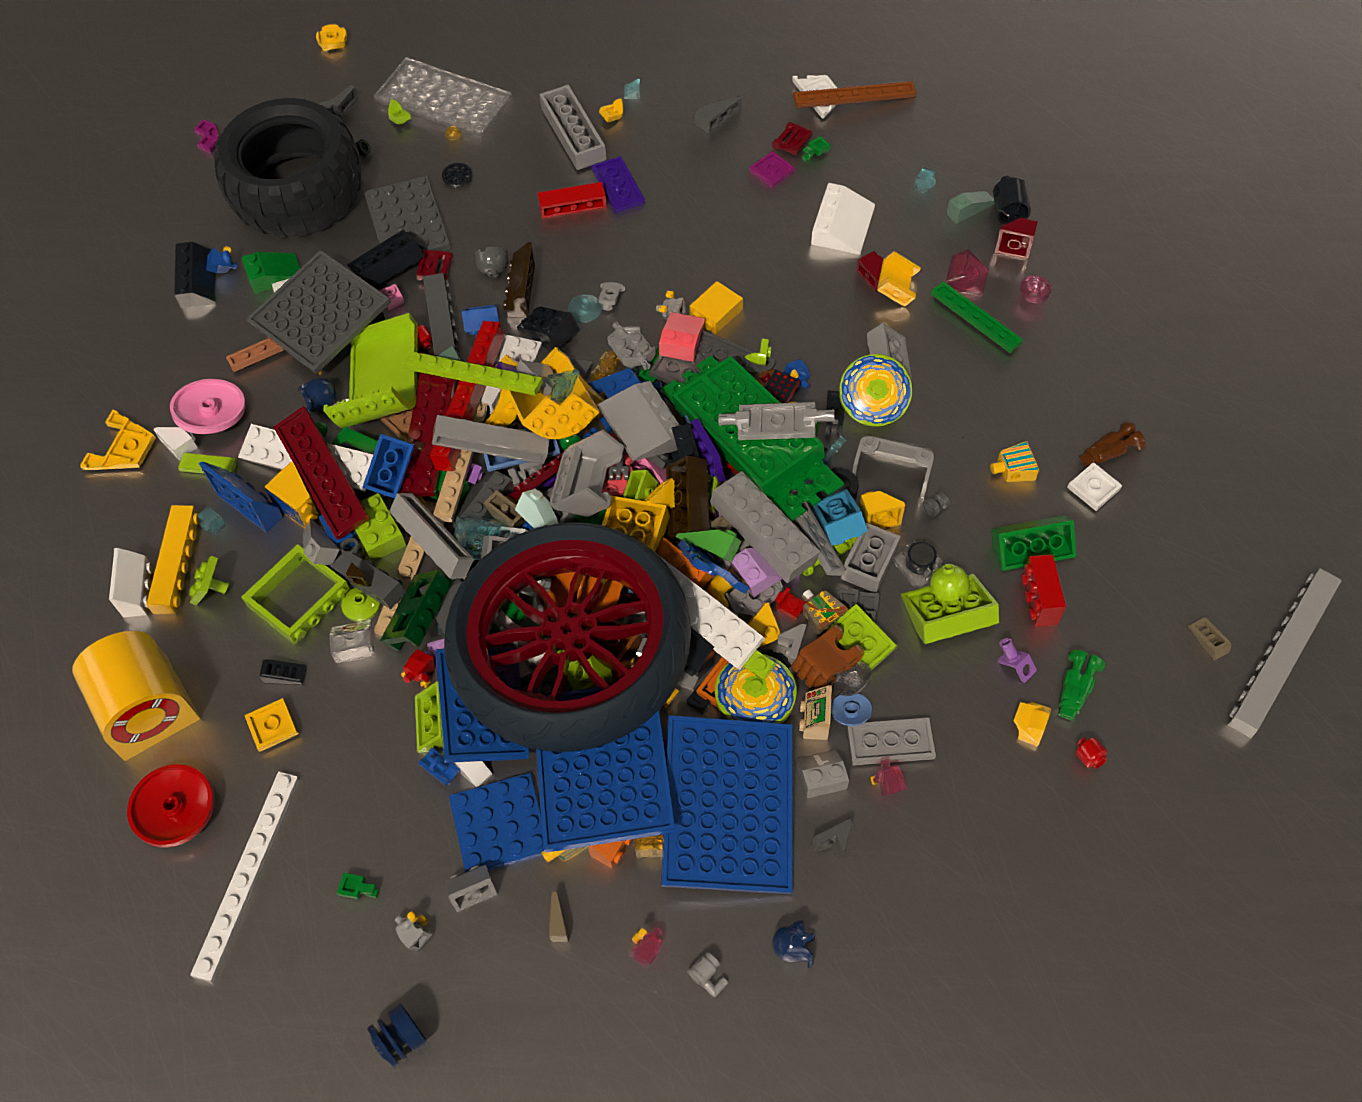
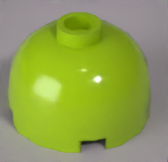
[930,564,970,601]

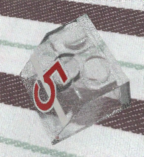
[329,620,376,664]

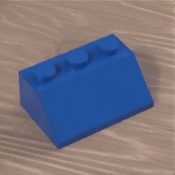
[363,434,415,498]

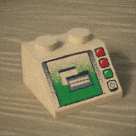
[799,686,832,740]

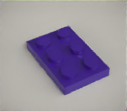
[691,418,725,483]

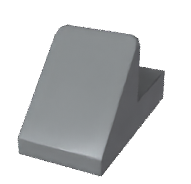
[778,624,807,666]

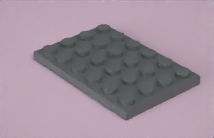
[364,175,451,253]
[649,330,776,384]

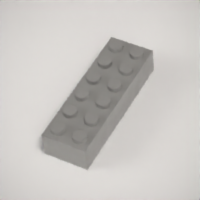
[539,85,606,170]
[710,471,821,583]

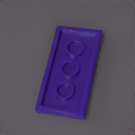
[591,156,645,213]

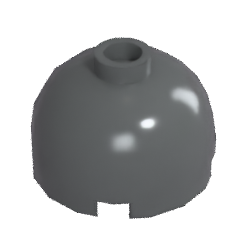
[474,247,508,278]

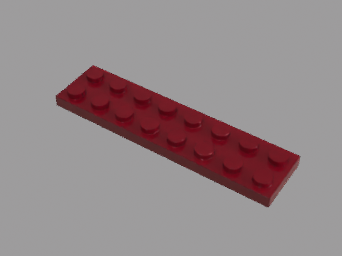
[399,372,456,496]
[273,406,370,540]

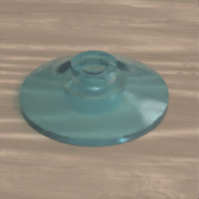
[568,295,602,323]

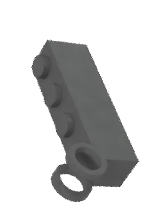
[330,538,406,610]

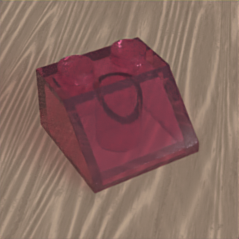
[946,249,989,296]

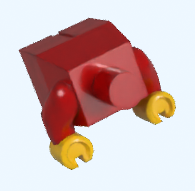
[401,649,434,688]

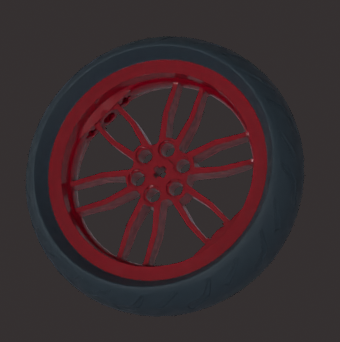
[444,522,691,752]

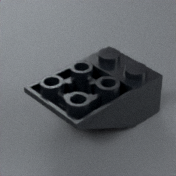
[517,306,580,350]

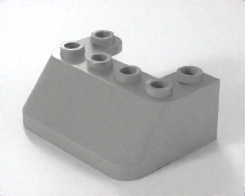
[549,430,624,517]

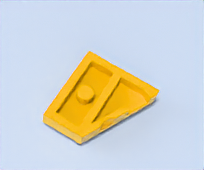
[748,602,781,648]

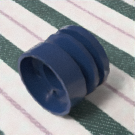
[367,1003,427,1068]

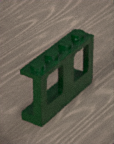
[380,569,453,651]

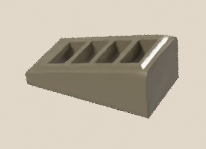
[1188,617,1232,660]
[549,892,568,942]

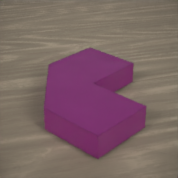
[194,119,219,153]

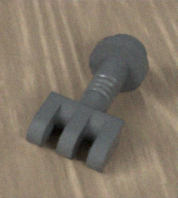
[609,441,629,480]

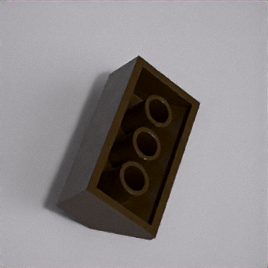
[503,242,535,318]
[666,456,710,540]

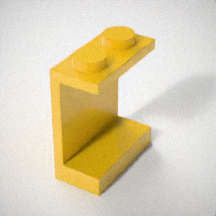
[877,251,921,307]

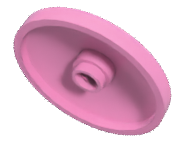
[170,379,246,434]

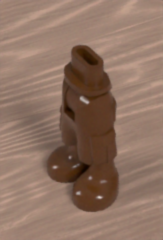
[1079,421,1146,467]

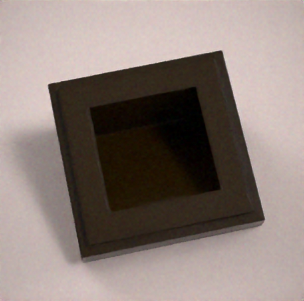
[346,562,372,587]

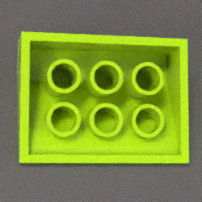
[901,574,999,644]

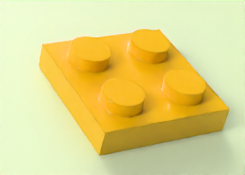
[244,698,298,752]

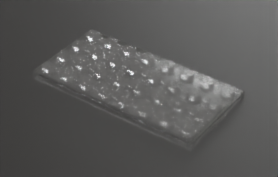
[373,57,512,138]

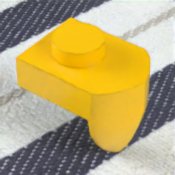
[599,98,624,122]

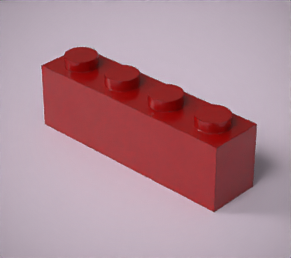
[537,182,607,218]

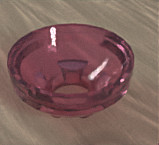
[1020,275,1052,303]

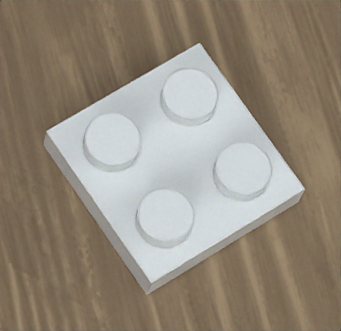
[1067,462,1123,511]

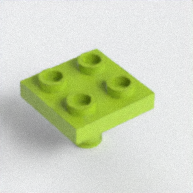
[188,556,229,605]

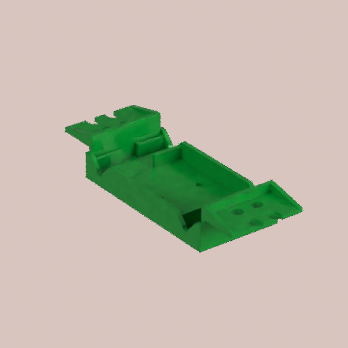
[660,355,844,522]

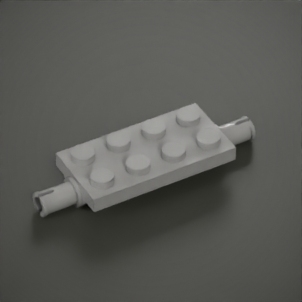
[719,402,835,440]

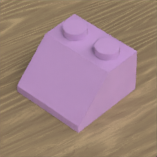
[730,548,783,597]

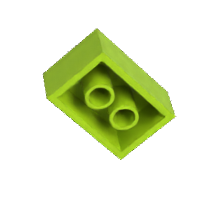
[354,493,406,563]

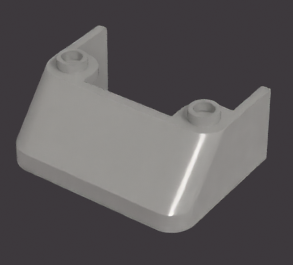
[852,434,935,498]

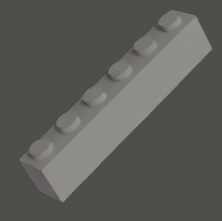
[432,415,549,464]
[389,493,474,579]

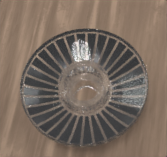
[834,661,871,696]

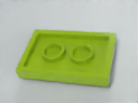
[827,604,897,673]

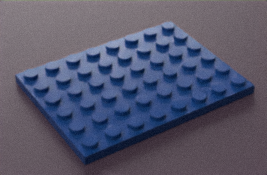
[536,684,676,853]
[661,715,792,894]

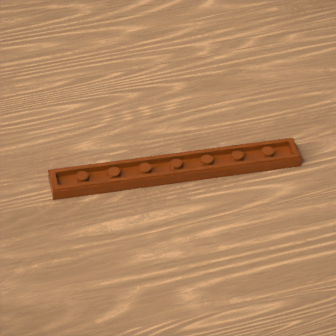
[793,81,917,108]

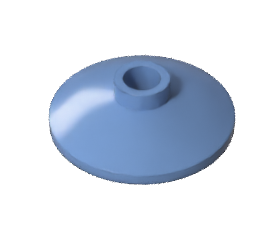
[831,693,872,726]

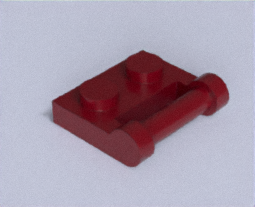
[771,122,812,156]
[416,250,454,280]

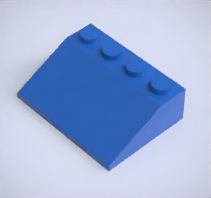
[199,461,283,533]

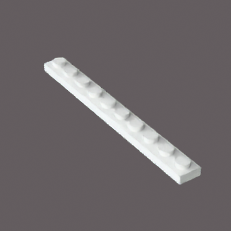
[190,772,300,983]

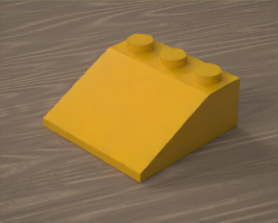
[602,496,670,552]

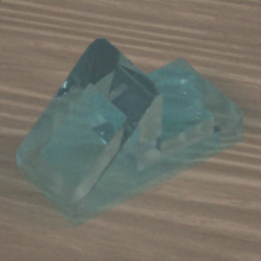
[548,369,579,403]

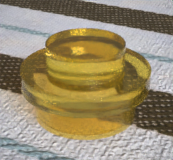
[445,126,461,141]

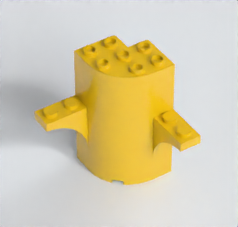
[485,347,605,439]

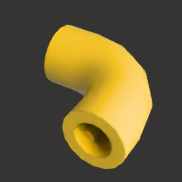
[706,567,739,609]

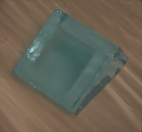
[624,79,640,98]

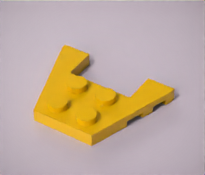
[80,410,156,470]

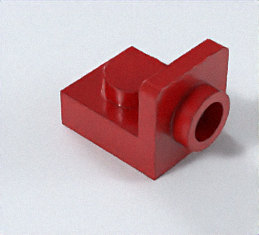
[775,587,806,621]

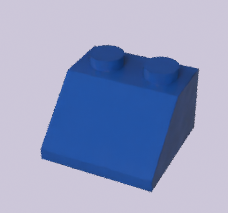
[461,304,500,335]

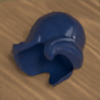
[297,378,337,413]
[772,920,815,968]

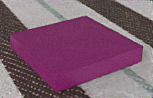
[749,151,795,188]

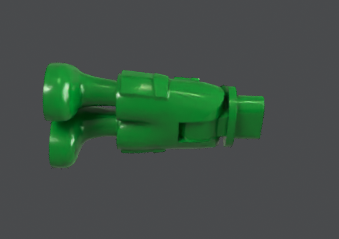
[1058,650,1106,721]

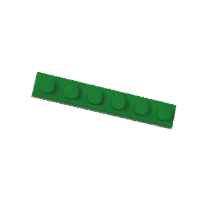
[931,281,1023,353]

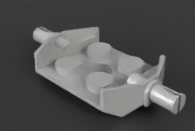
[607,322,656,370]
[726,581,783,621]

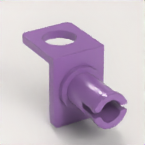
[998,638,1037,683]

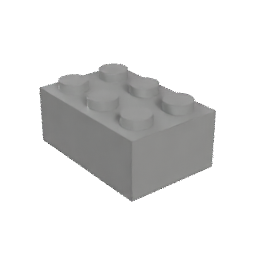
[841,522,901,593]

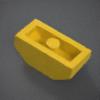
[1014,702,1051,746]

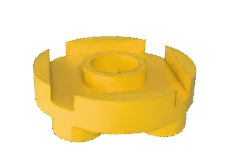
[316,24,347,51]

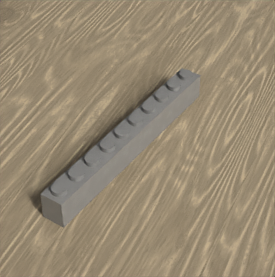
[1228,568,1342,738]

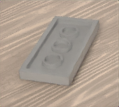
[847,718,936,766]

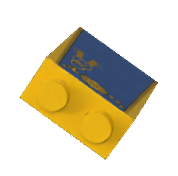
[264,462,319,528]

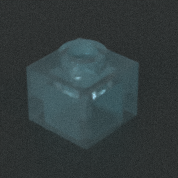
[914,167,936,194]
[197,506,226,536]

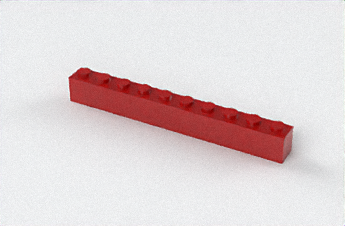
[430,321,504,471]

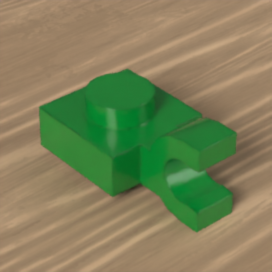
[802,136,831,162]
[336,873,380,900]

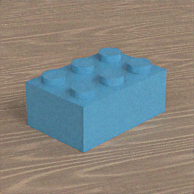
[813,489,868,546]

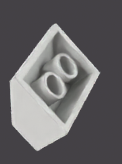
[109,548,153,617]

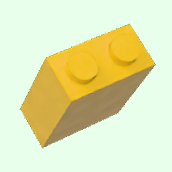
[690,281,743,334]

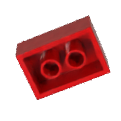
[1020,554,1066,627]

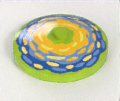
[839,354,912,427]
[715,654,797,724]

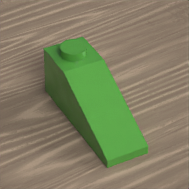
[676,529,742,563]

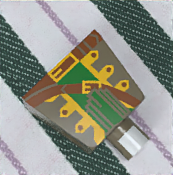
[801,589,849,638]

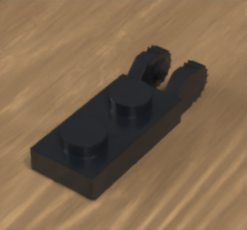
[825,390,845,436]

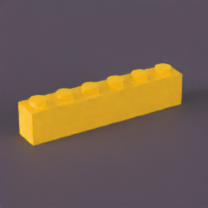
[146,505,201,615]

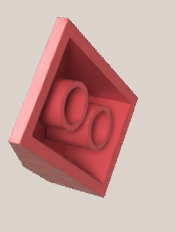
[659,312,705,362]

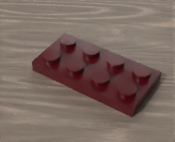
[510,452,564,501]

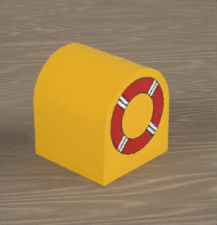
[72,631,200,761]

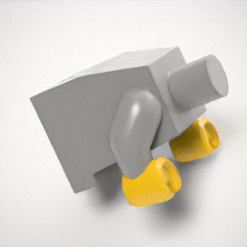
[656,291,687,320]
[395,911,432,951]

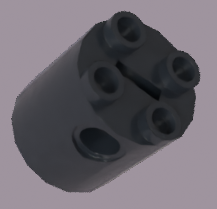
[992,176,1031,225]

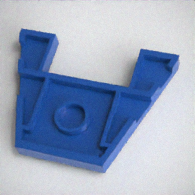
[587,368,640,433]
[678,539,750,594]

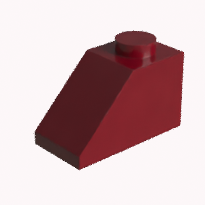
[856,251,883,292]

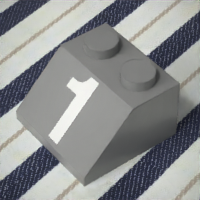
[795,750,849,799]

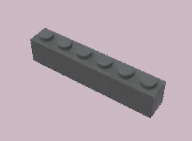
[423,273,460,356]

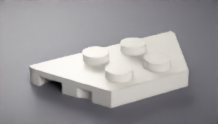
[792,75,837,119]

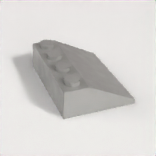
[598,381,680,461]

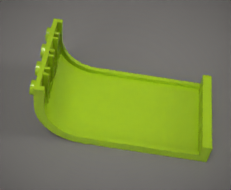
[324,313,418,428]

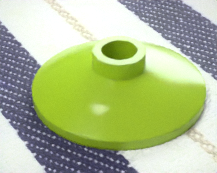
[341,587,380,621]

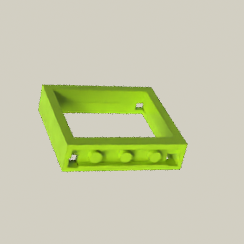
[241,544,350,645]

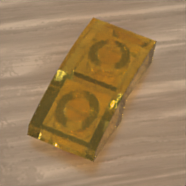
[590,350,621,381]

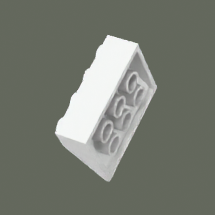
[811,183,875,255]

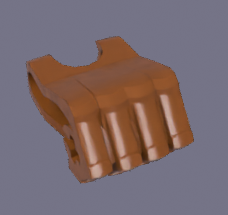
[791,625,865,690]

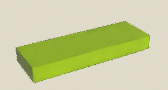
[178,453,238,474]

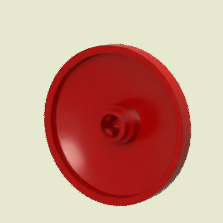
[127,764,215,848]

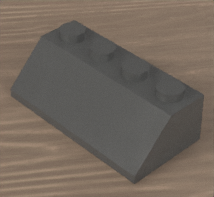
[443,471,514,541]

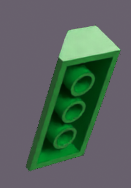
[991,515,1077,571]

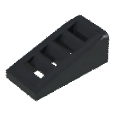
[259,659,306,685]

